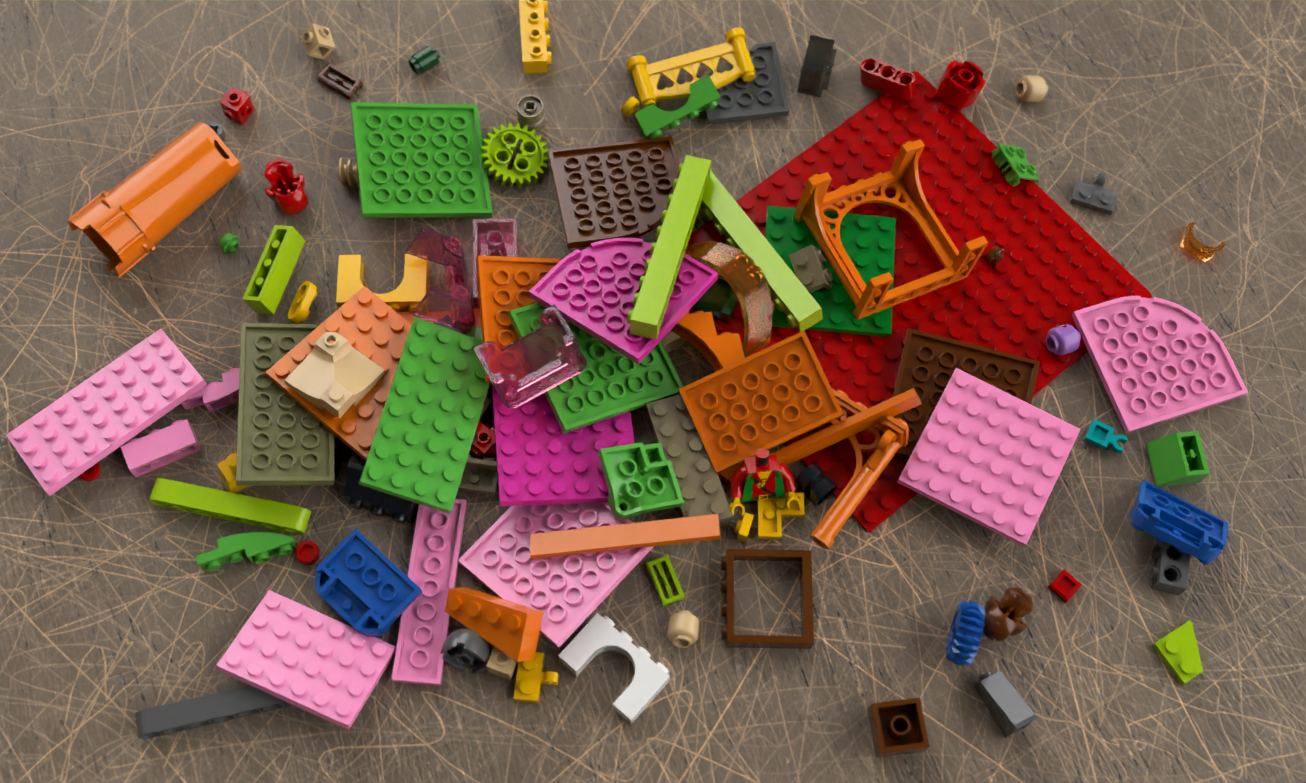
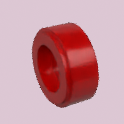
[78,462,101,482]
[295,540,320,565]

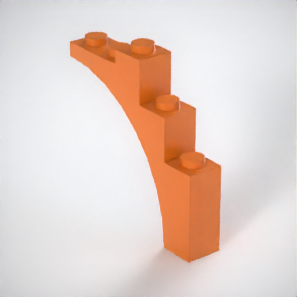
[670,311,745,372]

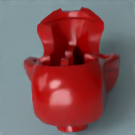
[264,158,309,215]

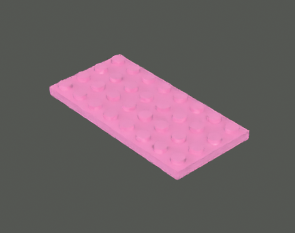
[6,328,207,496]

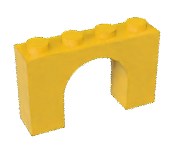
[336,254,429,312]

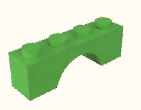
[634,75,720,139]

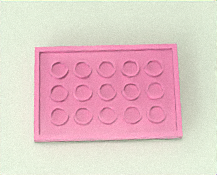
[216,590,396,730]

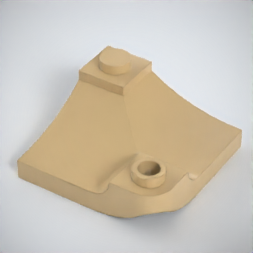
[285,332,385,419]

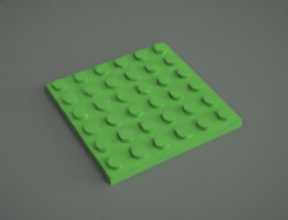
[350,102,493,218]
[508,303,684,434]

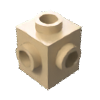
[301,23,336,60]

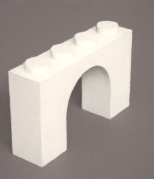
[558,613,670,724]

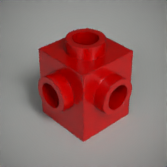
[220,87,255,125]
[469,421,496,459]

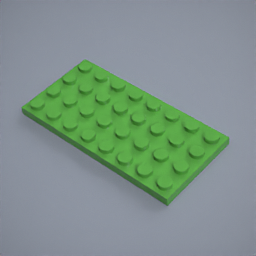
[359,317,490,514]

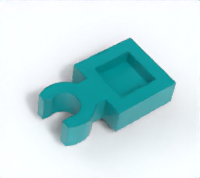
[1083,419,1128,454]

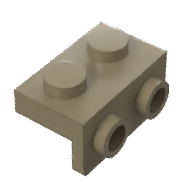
[789,244,833,293]
[458,455,498,495]

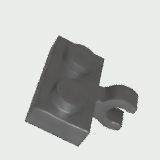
[1070,172,1118,215]

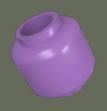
[1045,324,1081,356]

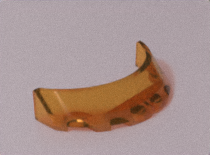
[685,242,775,358]

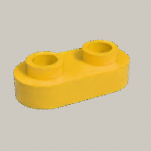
[288,281,317,323]

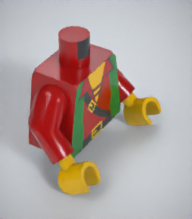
[729,449,801,516]

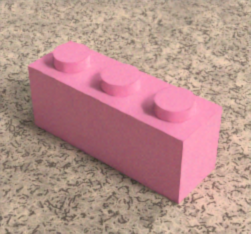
[120,419,202,478]

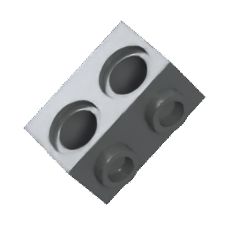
[1149,542,1190,595]

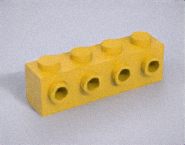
[519,0,552,74]

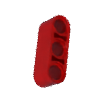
[860,58,915,100]

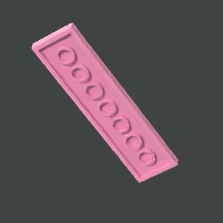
[391,499,467,686]

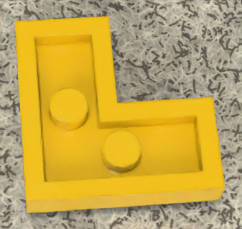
[757,493,805,539]

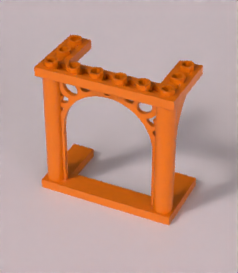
[794,139,988,320]

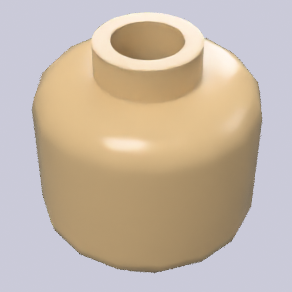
[1015,75,1048,102]
[667,610,699,648]

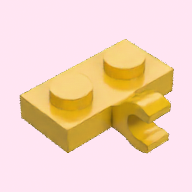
[513,652,559,703]

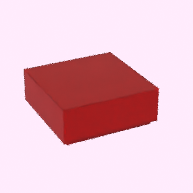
[1048,569,1082,603]

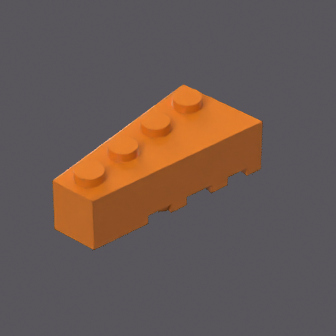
[445,587,544,662]

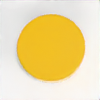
[621,96,640,117]

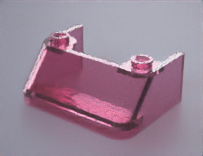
[406,227,476,331]

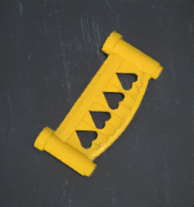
[626,28,756,108]

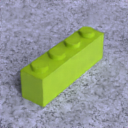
[242,225,306,315]

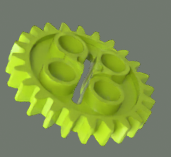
[480,122,549,188]

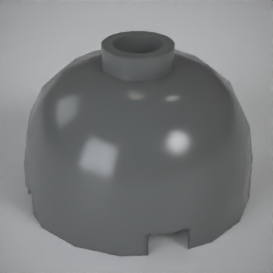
[441,628,491,674]

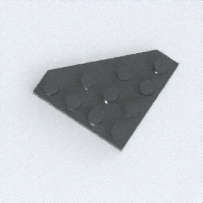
[705,42,790,124]

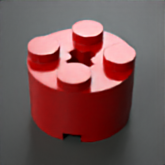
[936,60,986,110]

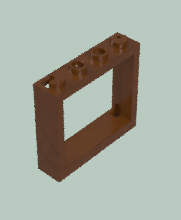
[721,549,814,649]

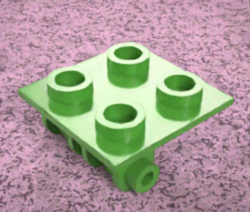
[992,143,1039,187]

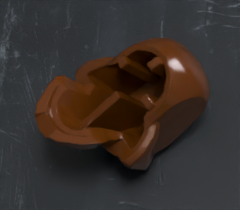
[982,587,1033,641]

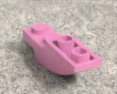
[181,368,240,412]

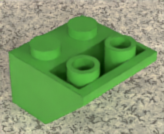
[1145,431,1210,487]

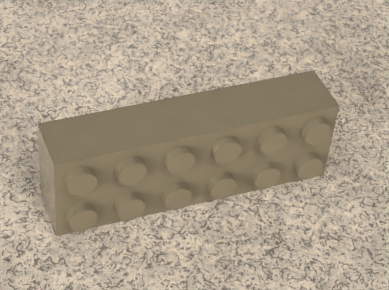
[645,394,732,528]

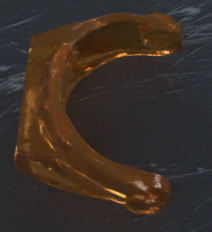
[1180,222,1226,263]

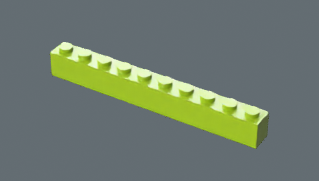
[627,155,711,340]
[700,171,823,332]

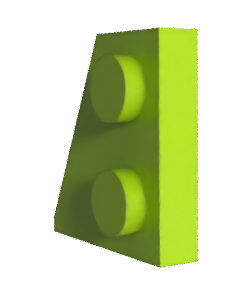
[1152,620,1203,686]

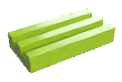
[646,555,685,607]

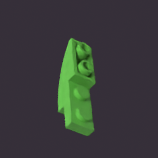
[196,532,297,571]

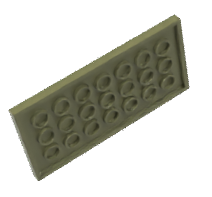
[236,323,334,486]

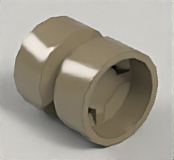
[516,94,545,133]

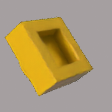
[735,513,754,543]

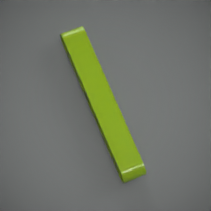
[149,478,311,535]

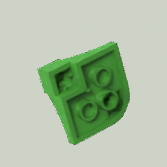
[597,442,684,519]

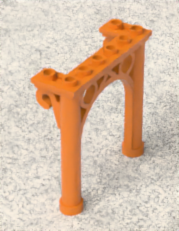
[718,389,909,550]

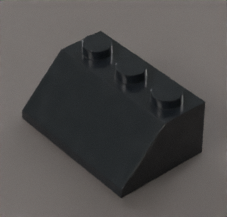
[344,462,419,524]

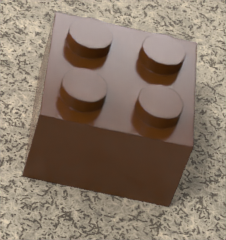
[867,697,930,758]

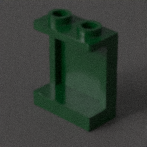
[690,260,746,325]

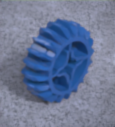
[946,600,985,666]

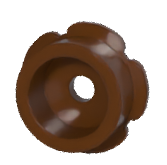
[984,245,1004,265]

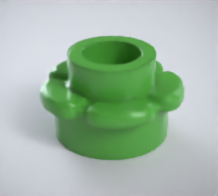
[219,233,239,253]

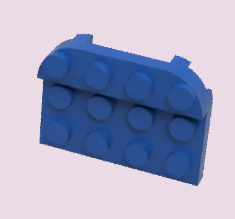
[1130,480,1228,565]
[315,528,423,638]

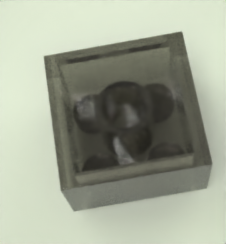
[797,35,837,98]

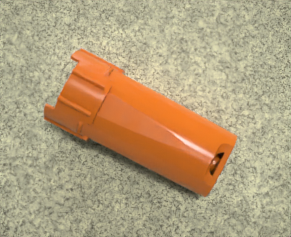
[67,122,242,278]

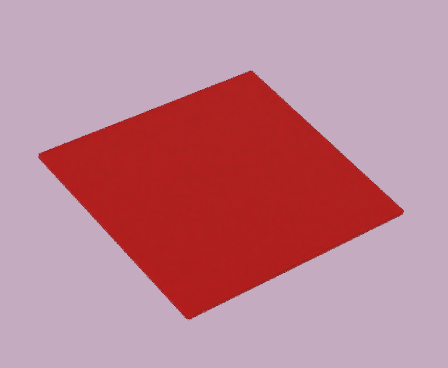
[685,71,1152,532]

